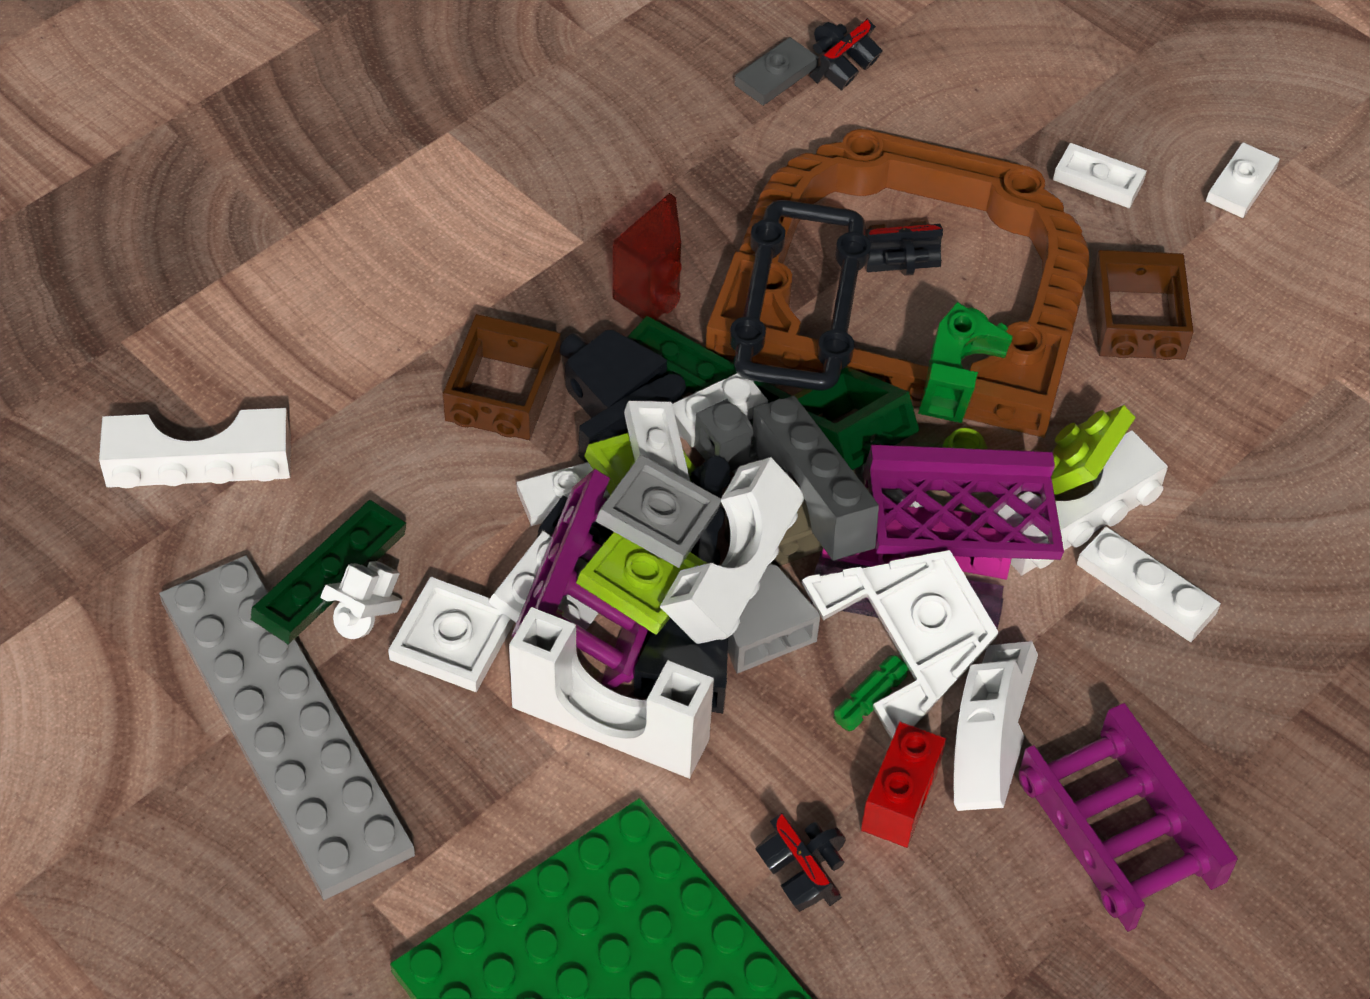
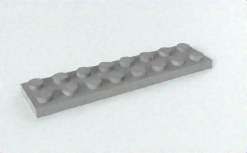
[159,555,415,901]

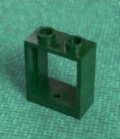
[791,366,919,470]

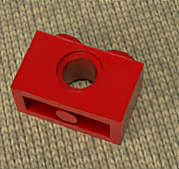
[861,722,946,848]

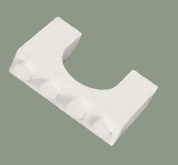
[509,607,714,779]

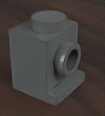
[694,399,757,472]

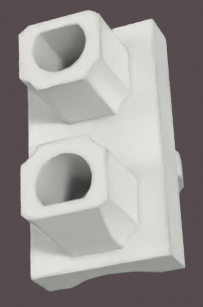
[320,561,402,639]

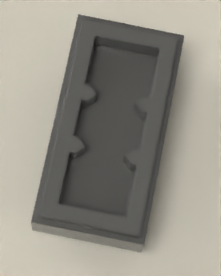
[735,37,819,106]

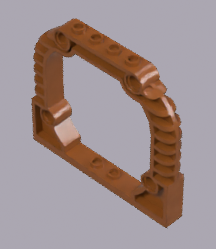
[706,129,1089,438]

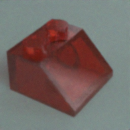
[613,193,682,320]

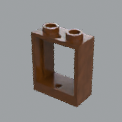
[1092,250,1194,360]
[443,314,561,441]

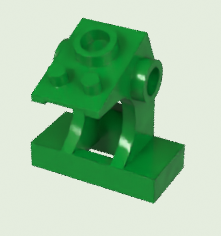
[918,302,1013,423]

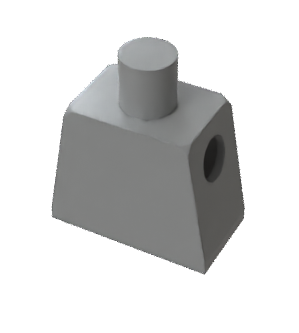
[728,564,820,674]

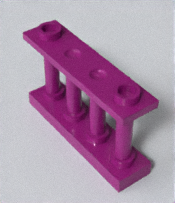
[511,469,648,690]
[1019,703,1238,932]

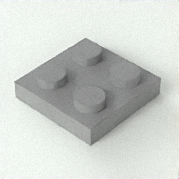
[596,455,721,568]

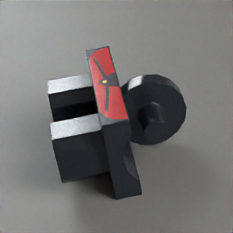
[810,18,883,91]
[864,221,943,276]
[755,813,846,912]

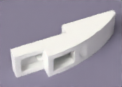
[954,641,1038,811]

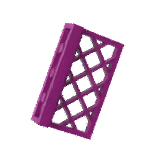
[863,445,1064,560]

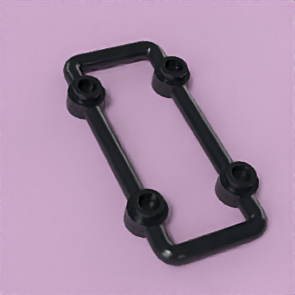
[730,200,871,391]

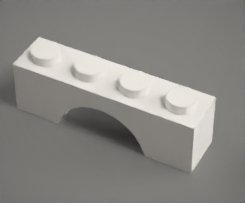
[99,408,291,488]
[989,430,1168,576]
[660,457,804,644]

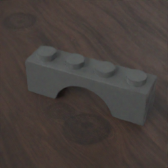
[752,396,879,561]

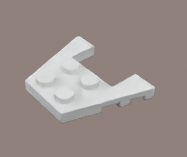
[802,550,999,740]

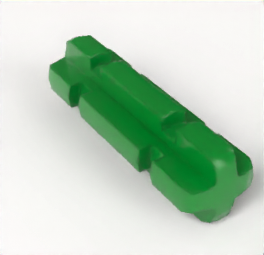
[833,655,909,731]

